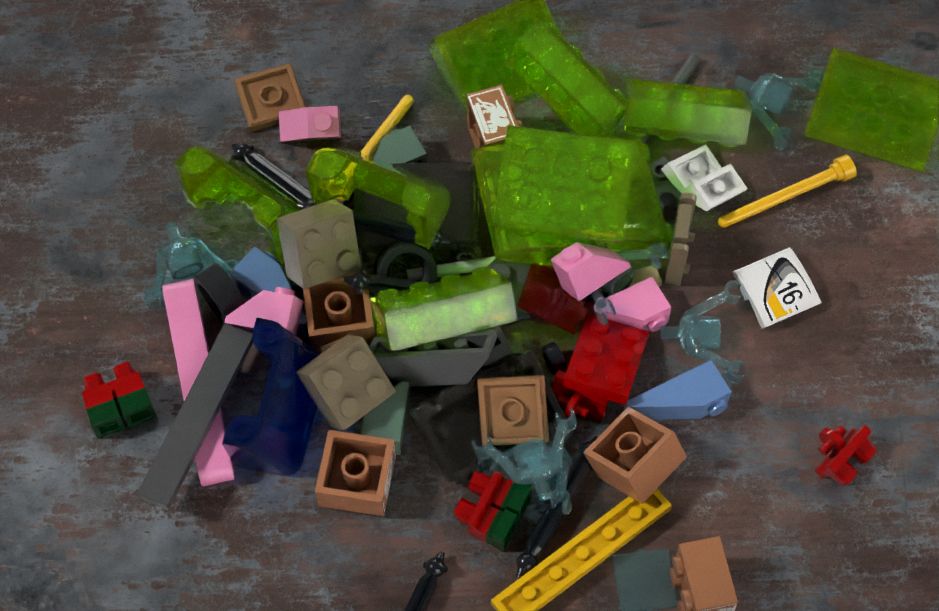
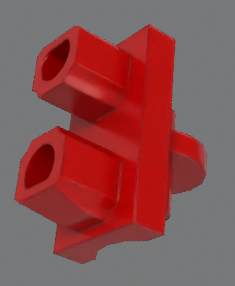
[549,370,610,423]
[815,425,877,486]

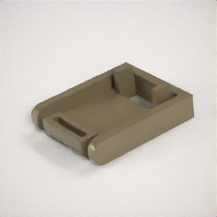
[664,193,697,286]

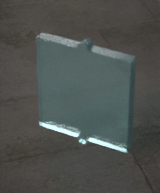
[612,548,678,611]

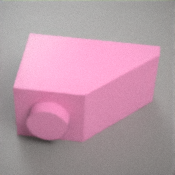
[279,106,341,142]
[551,242,631,301]
[595,277,671,332]
[224,287,304,339]

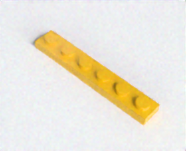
[491,488,672,611]

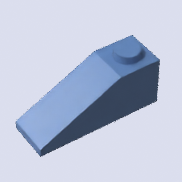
[230,246,309,339]
[624,360,732,420]

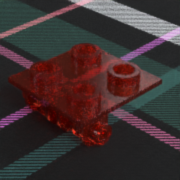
[517,261,588,335]

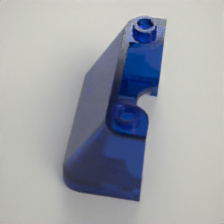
[222,318,321,476]

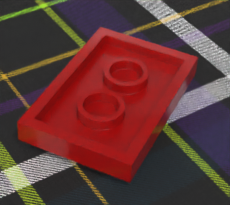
[562,314,649,406]

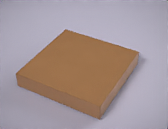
[233,63,306,133]
[477,375,549,445]

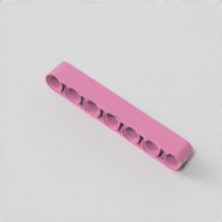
[162,278,235,487]

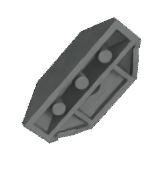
[369,322,497,387]

